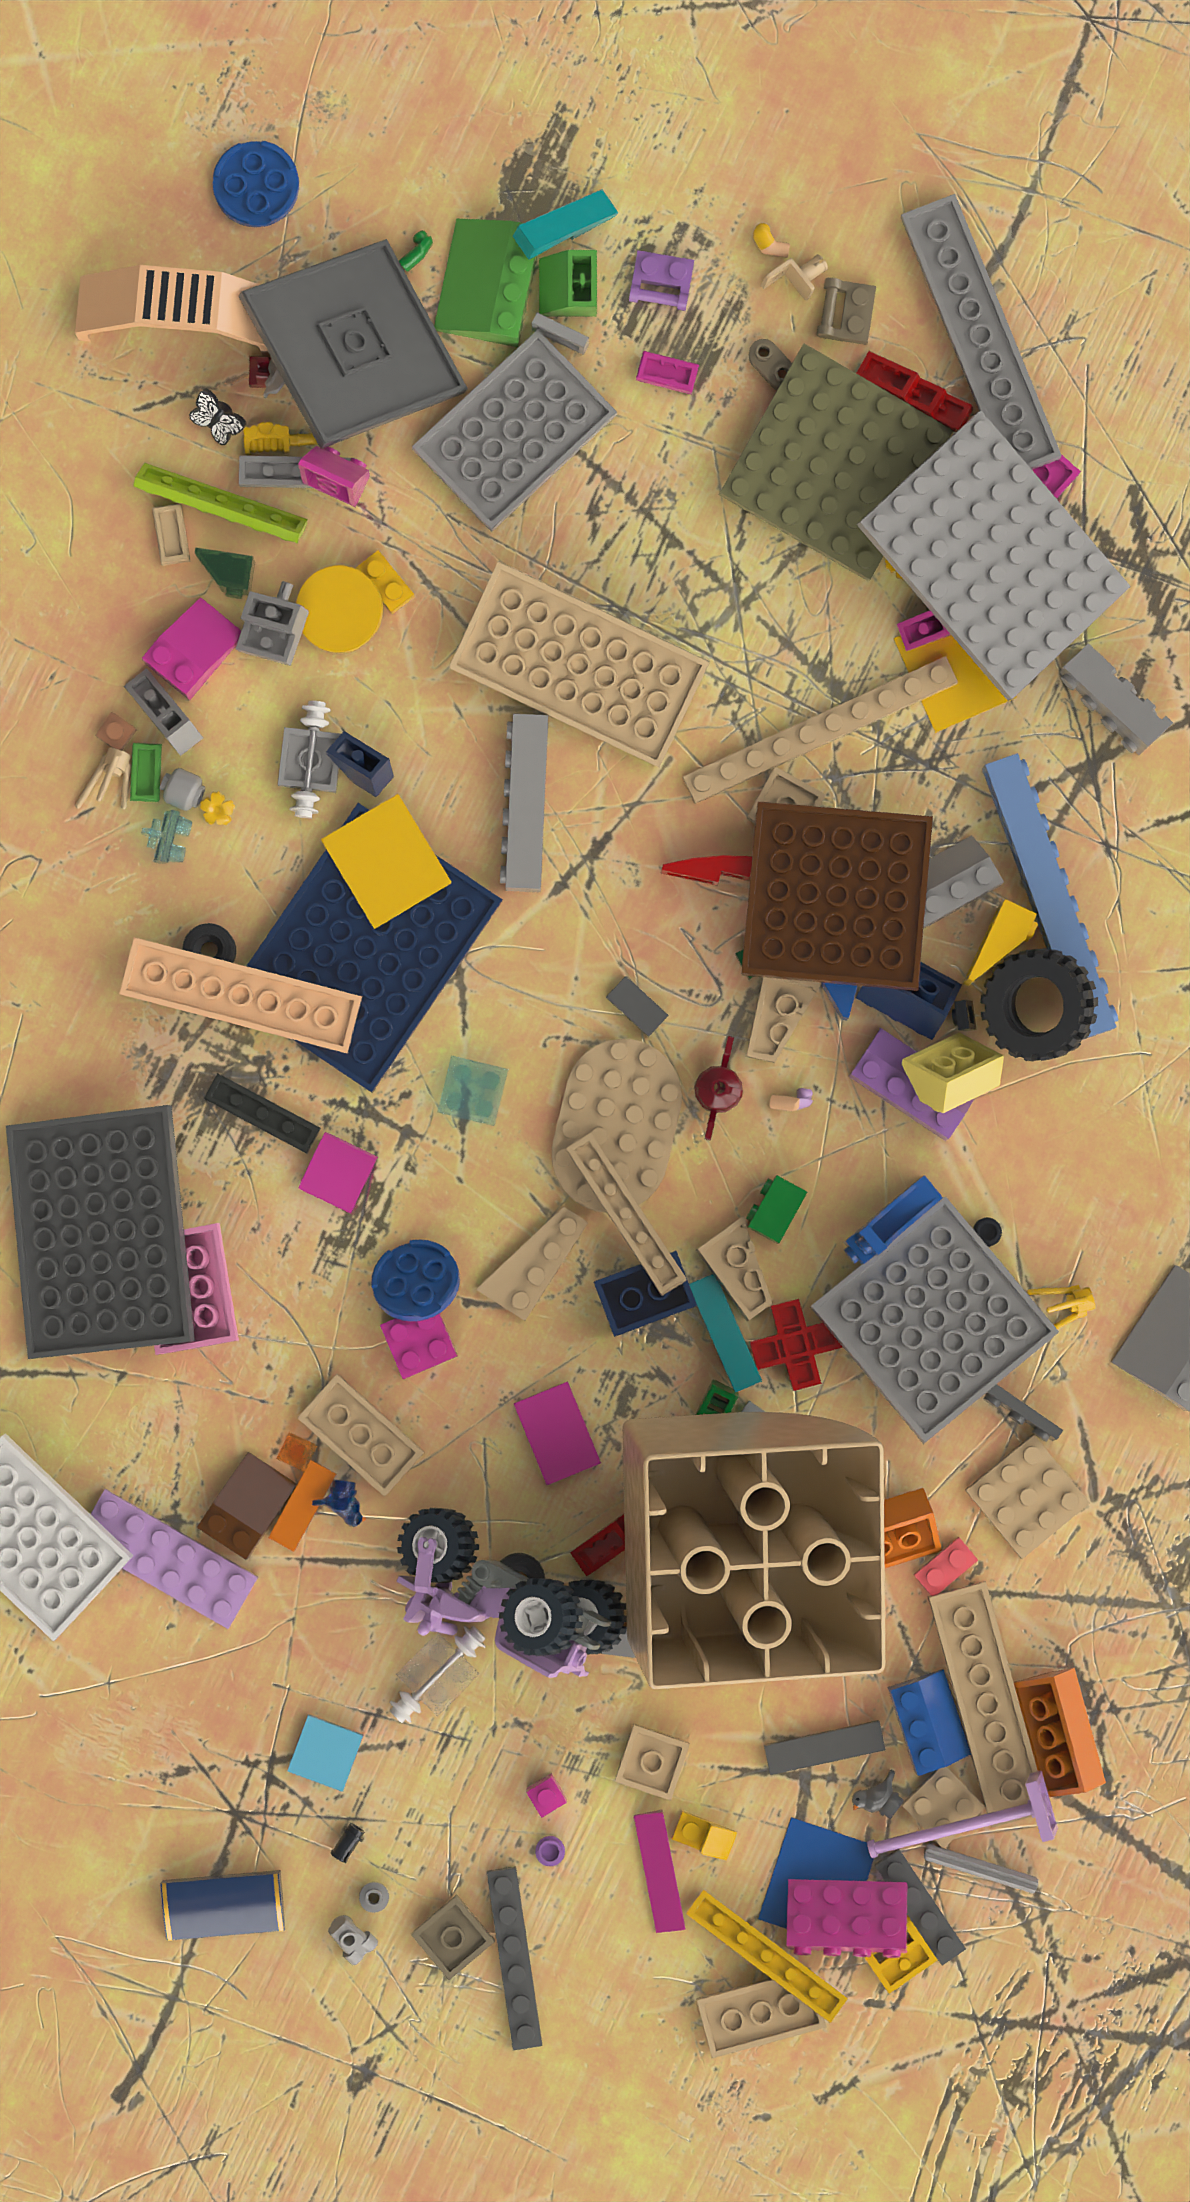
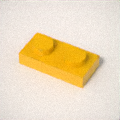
[356,550,415,614]

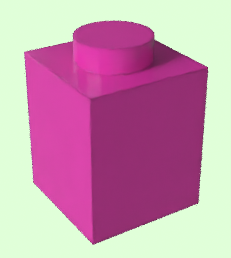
[526,1773,567,1818]

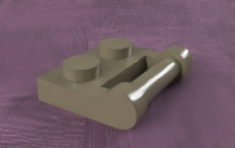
[817,278,876,345]

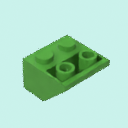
[539,250,597,317]

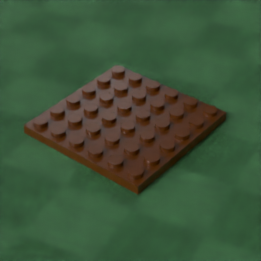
[741,802,933,991]

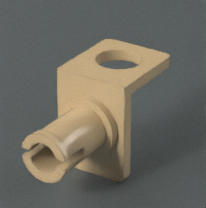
[761,254,828,300]

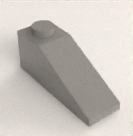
[124,668,203,756]

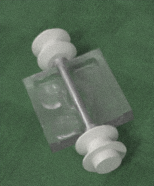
[390,1626,486,1723]

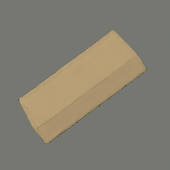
[152,503,191,566]

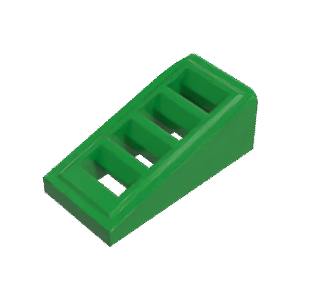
[695,1379,739,1415]

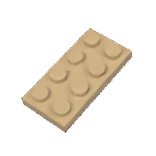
[298,1374,424,1497]
[696,1967,827,2058]

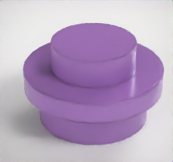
[535,1836,565,1866]

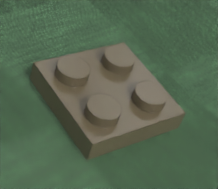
[411,1894,495,1980]

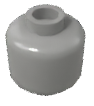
[160,768,205,811]

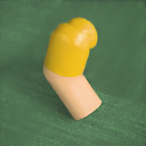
[753,223,790,258]

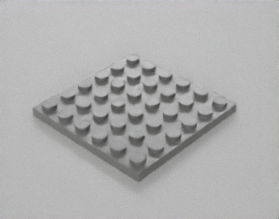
[810,1197,1059,1444]

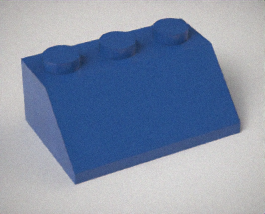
[887,1669,971,1776]

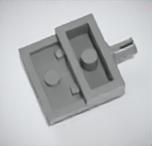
[236,581,309,666]

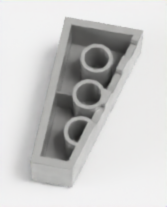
[1060,643,1173,755]

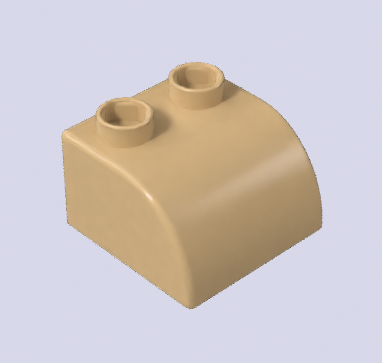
[622,1412,886,1689]

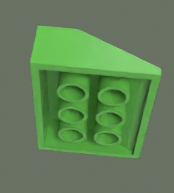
[434,218,537,347]

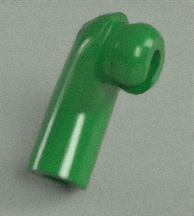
[399,230,433,272]

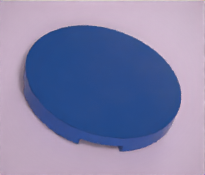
[213,140,299,227]
[371,1239,460,1321]

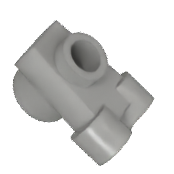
[328,1915,378,1965]

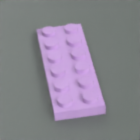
[91,1489,258,1629]

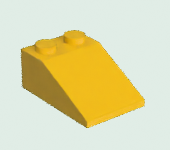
[962,899,1038,987]

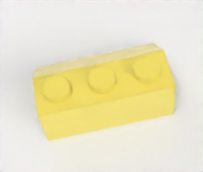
[902,1033,1004,1113]

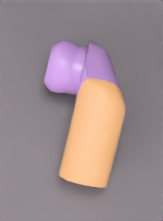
[770,1088,813,1112]

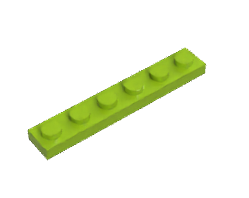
[133,463,308,543]

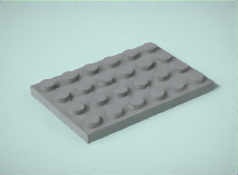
[412,330,617,532]

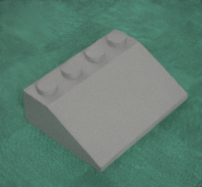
[1111,1265,1190,1412]

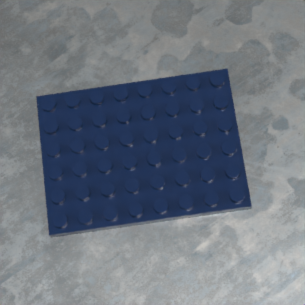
[247,803,503,1093]

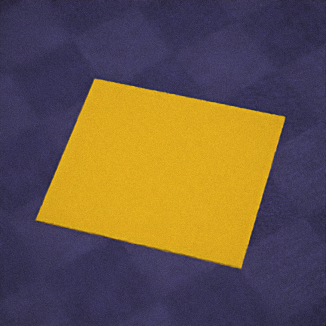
[893,635,1017,733]
[321,794,452,929]

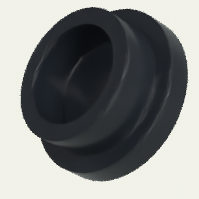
[973,1217,1002,1247]

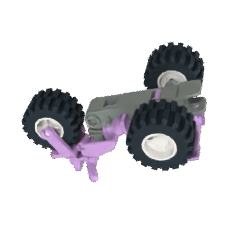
[397,1508,627,1678]

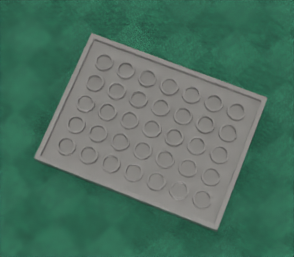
[856,410,1131,701]

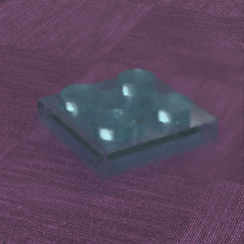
[438,1055,508,1126]

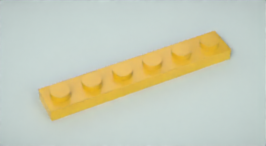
[686,1890,848,2023]

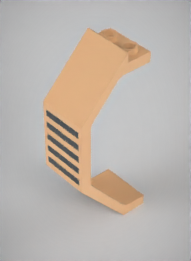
[75,265,271,357]

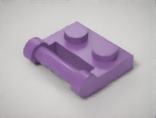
[629,250,694,311]

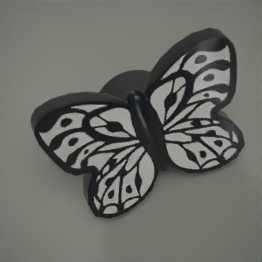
[189,388,247,445]

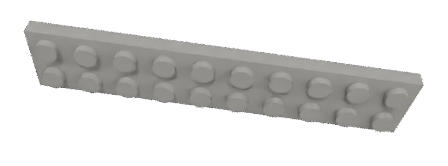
[901,194,1062,470]

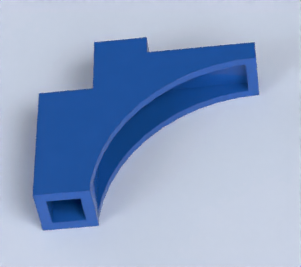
[843,1175,943,1265]

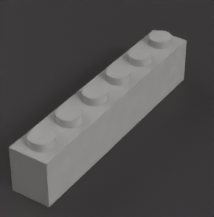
[500,714,548,892]

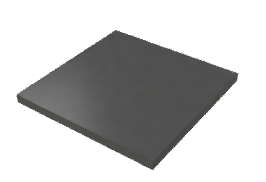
[239,239,468,449]

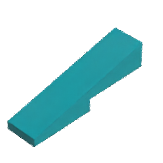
[513,189,618,260]
[689,1274,762,1393]

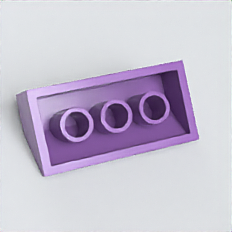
[848,1028,974,1141]

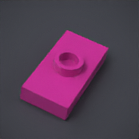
[636,351,699,395]

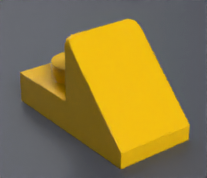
[672,1810,737,1860]

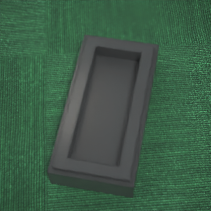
[606,976,669,1037]

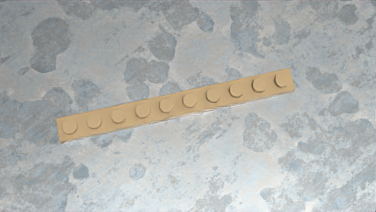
[683,656,958,804]

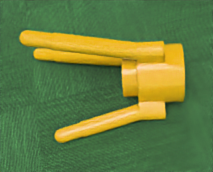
[1027,1285,1095,1329]

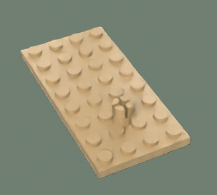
[449,561,710,768]

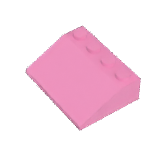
[154,1223,239,1355]

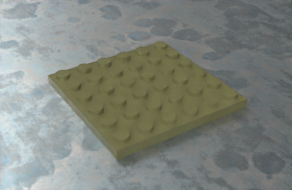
[719,343,953,581]

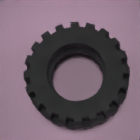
[980,948,1098,1061]

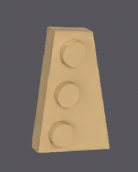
[746,977,821,1063]
[696,1216,772,1321]

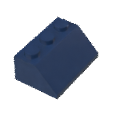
[856,962,962,1040]

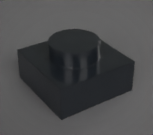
[952,1000,977,1031]

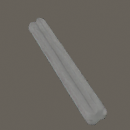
[924,1844,1038,1893]

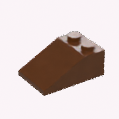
[197,1452,297,1560]

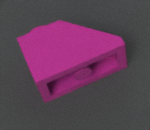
[897,610,951,651]

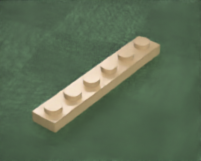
[566,1133,686,1296]

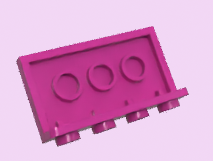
[786,1879,908,1958]

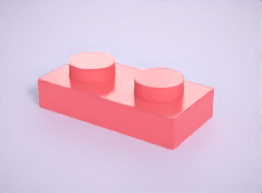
[913,1537,978,1596]

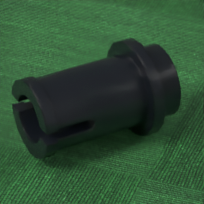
[330,1823,365,1863]

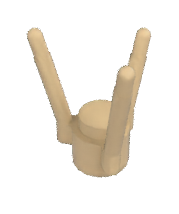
[75,748,132,809]

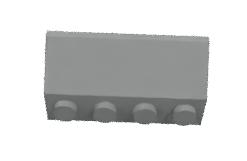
[923,835,1004,929]

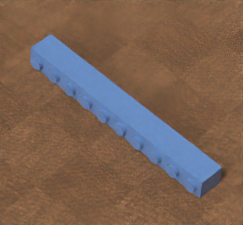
[982,753,1118,1040]

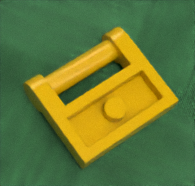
[864,1915,938,1994]

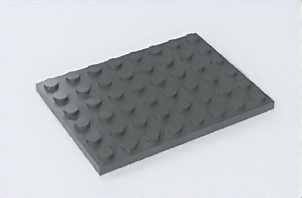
[6,1105,195,1359]

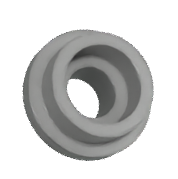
[359,1882,389,1913]

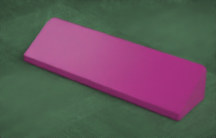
[634,1810,686,1933]

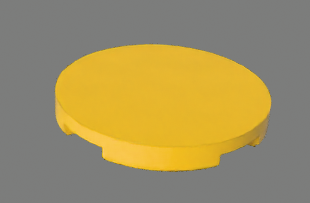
[296,565,383,653]

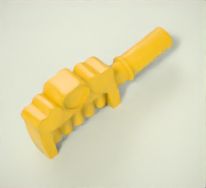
[243,422,318,456]

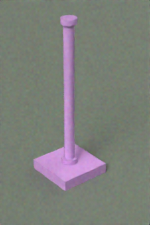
[867,1771,1058,1858]

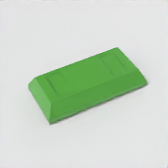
[130,743,162,802]

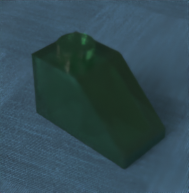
[195,548,255,599]

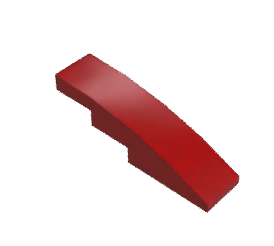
[856,351,974,432]
[661,855,752,886]
[570,1513,625,1576]

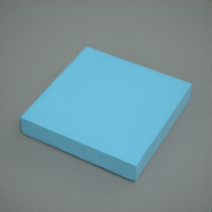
[287,1714,364,1792]

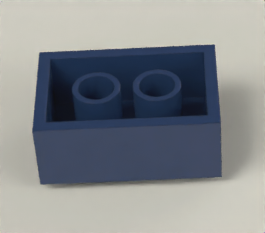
[593,1251,697,1337]

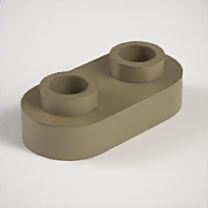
[749,339,792,390]

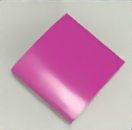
[298,1132,378,1214]

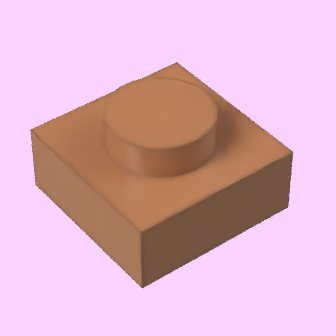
[95,712,137,751]

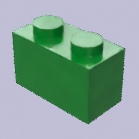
[746,1175,808,1244]

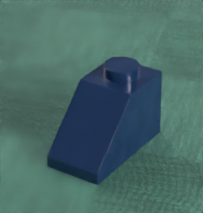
[326,731,394,797]

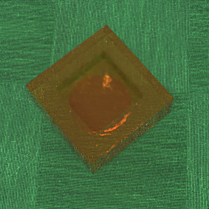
[276,1432,317,1472]

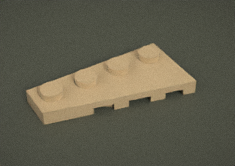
[476,1207,588,1321]

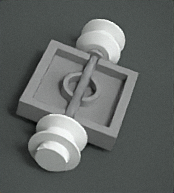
[278,701,341,818]

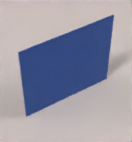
[758,1817,874,1929]

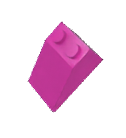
[298,446,370,508]
[142,597,241,701]

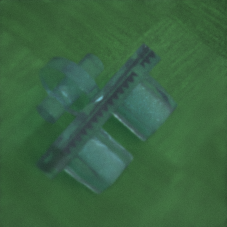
[141,810,192,864]

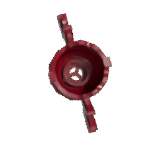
[694,1036,743,1141]

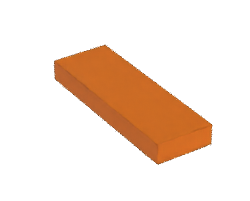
[268,1460,337,1552]

